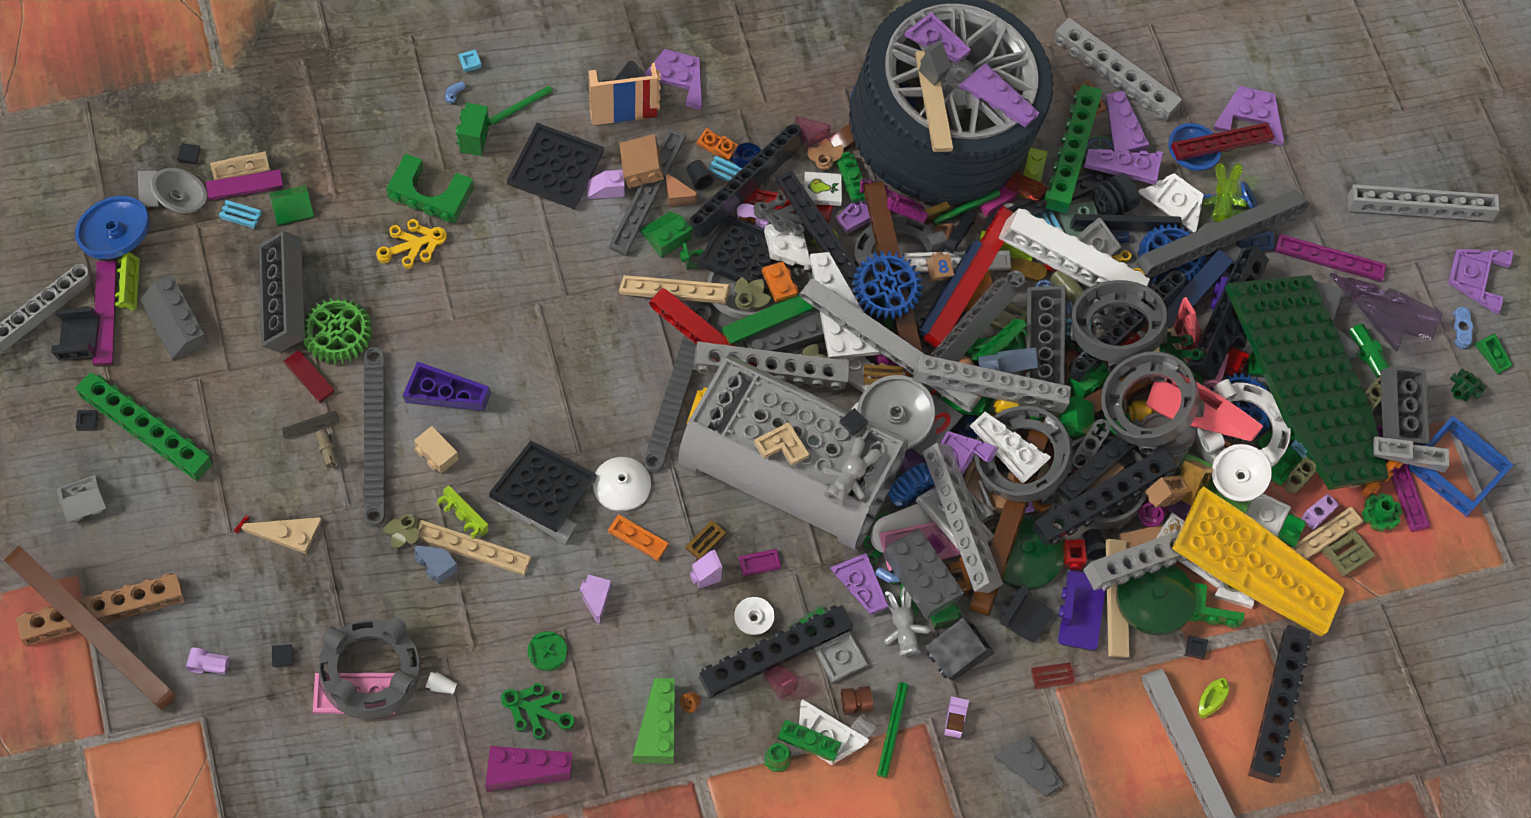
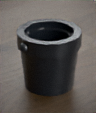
[686,160,715,190]
[1082,529,1106,560]

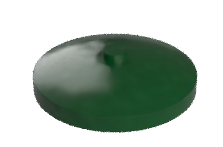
[988,514,1064,590]
[1116,565,1196,636]

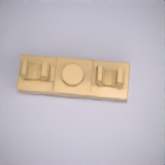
[210,151,270,180]

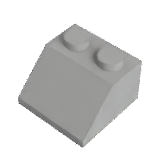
[57,475,106,522]

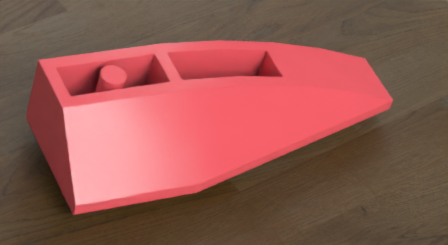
[1146,372,1263,441]

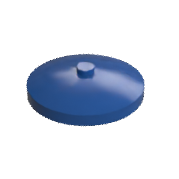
[75,196,150,259]

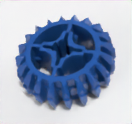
[888,463,934,507]

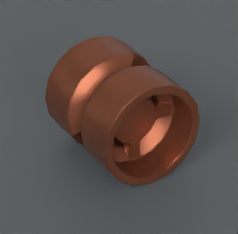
[841,686,873,715]

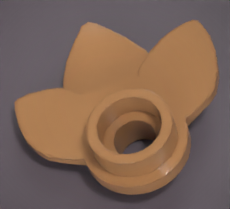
[808,139,844,170]

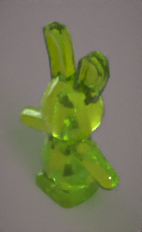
[1202,163,1247,223]

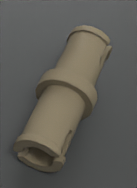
[315,429,338,468]

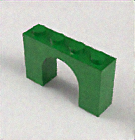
[386,153,474,223]

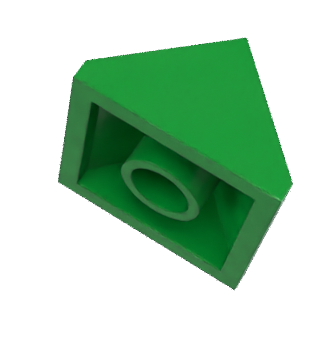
[269,185,314,226]
[1055,396,1095,440]

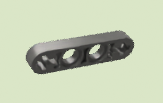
[1064,419,1110,481]

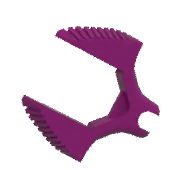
[860,179,929,223]

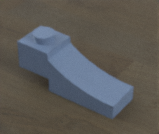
[979,347,1038,373]

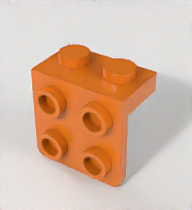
[762,262,798,303]

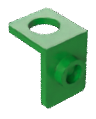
[680,242,703,270]

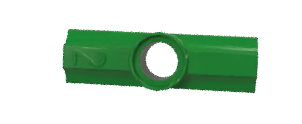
[1349,323,1390,378]

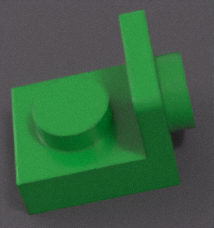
[1277,514,1306,548]

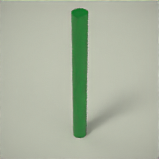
[489,86,552,126]
[932,189,1001,226]

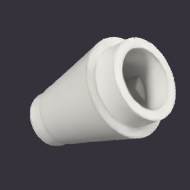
[426,672,457,695]

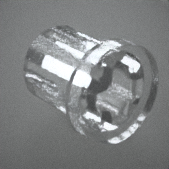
[850,713,877,738]

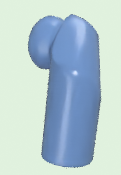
[445,81,466,103]
[875,567,901,583]

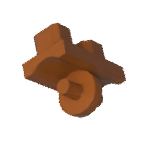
[948,557,972,597]

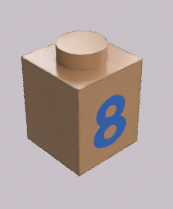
[926,252,954,282]

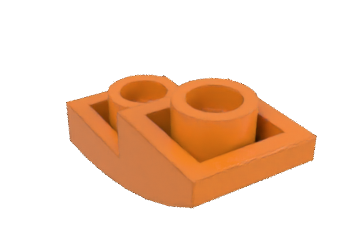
[696,128,738,160]

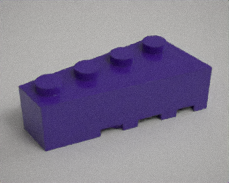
[402,361,491,411]

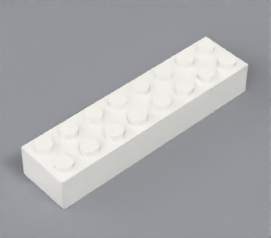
[998,208,1150,287]

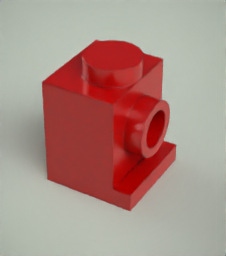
[1224,347,1249,378]
[1063,539,1087,571]

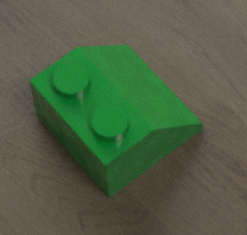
[640,211,692,258]

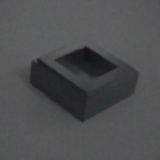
[177,143,201,165]
[839,408,868,436]
[76,410,98,431]
[1184,635,1208,660]
[272,644,293,667]

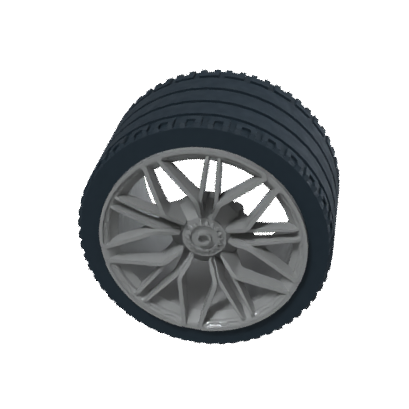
[849,0,1054,205]

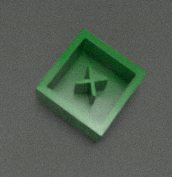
[456,103,490,156]

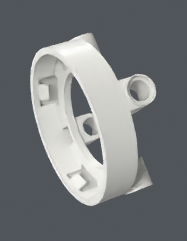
[1195,379,1291,478]

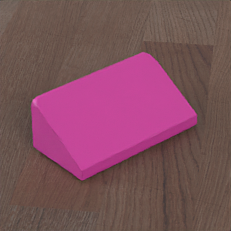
[978,186,1017,217]

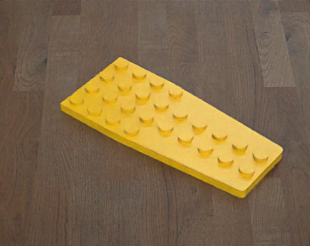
[1172,486,1344,636]

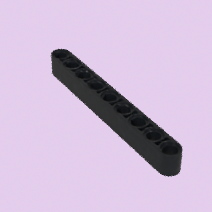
[690,124,804,238]
[1070,270,1186,382]

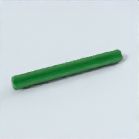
[877,682,909,778]

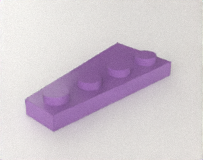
[959,63,1039,127]

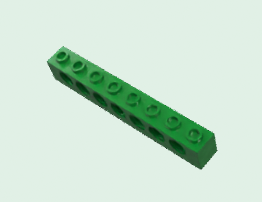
[1044,84,1102,214]
[75,372,212,482]

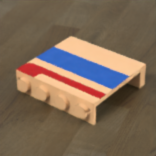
[588,63,661,125]

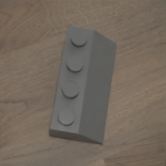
[140,274,207,361]

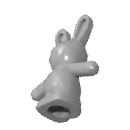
[823,437,881,506]
[884,587,930,657]

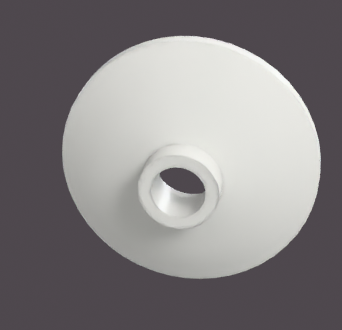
[734,597,774,635]

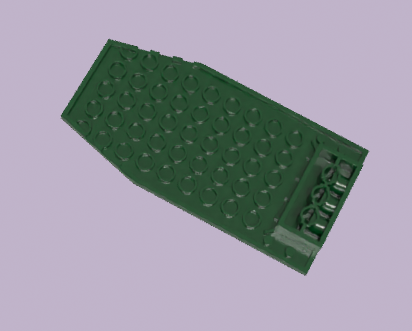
[1225,275,1389,490]

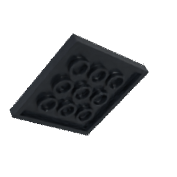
[507,123,604,210]
[697,215,784,294]
[489,440,597,533]

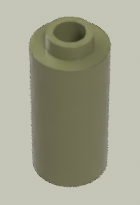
[1050,271,1085,306]

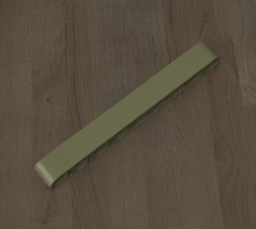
[1284,376,1382,494]

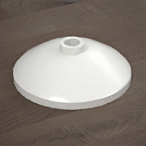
[1212,444,1271,502]
[593,457,651,512]

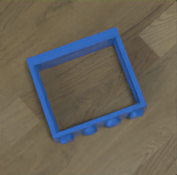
[1408,416,1513,517]

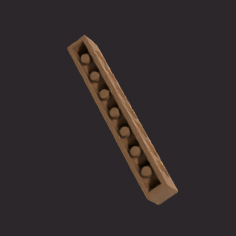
[16,573,185,646]

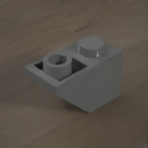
[919,40,951,86]

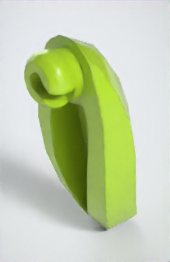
[1198,678,1229,718]

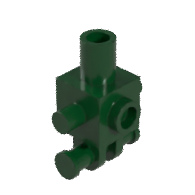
[1450,368,1488,402]

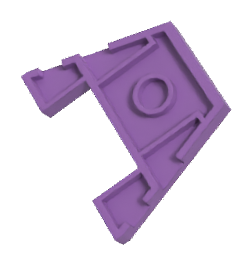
[644,49,702,110]
[1213,86,1284,146]
[1448,249,1514,314]
[941,431,999,476]

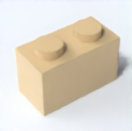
[414,426,458,474]

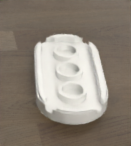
[870,504,934,553]

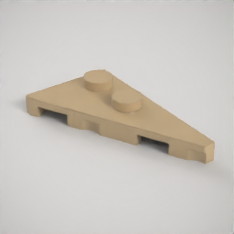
[242,518,322,554]

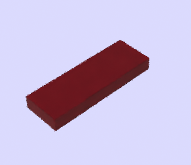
[283,350,335,403]

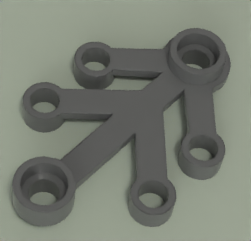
[753,194,804,236]

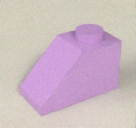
[587,170,625,199]
[690,550,722,589]
[580,575,611,624]

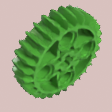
[303,296,373,365]

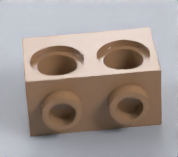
[1145,475,1191,507]

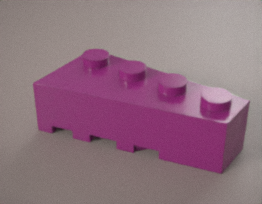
[485,746,573,792]

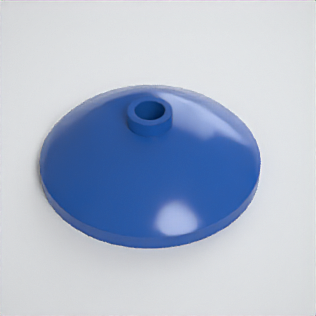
[1168,123,1221,171]

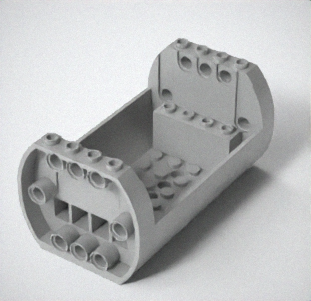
[678,355,908,551]

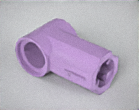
[186,648,230,675]

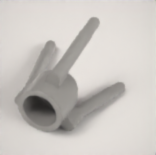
[967,480,995,523]

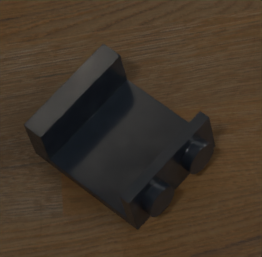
[51,306,100,361]

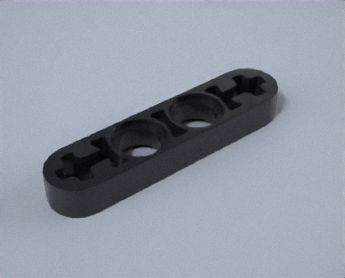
[944,210,977,254]

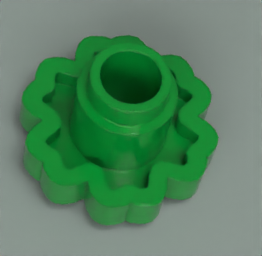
[1362,493,1402,532]

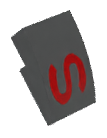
[910,394,963,459]

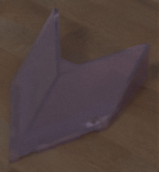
[1329,273,1443,352]

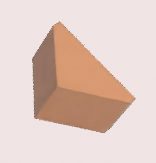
[666,174,697,207]

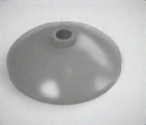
[151,168,207,213]

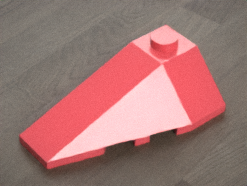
[1173,297,1202,365]

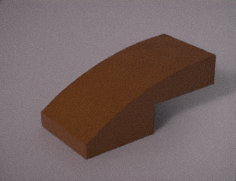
[829,124,855,151]

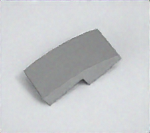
[138,171,158,208]

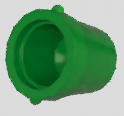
[764,743,791,772]

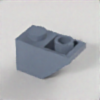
[414,546,458,584]

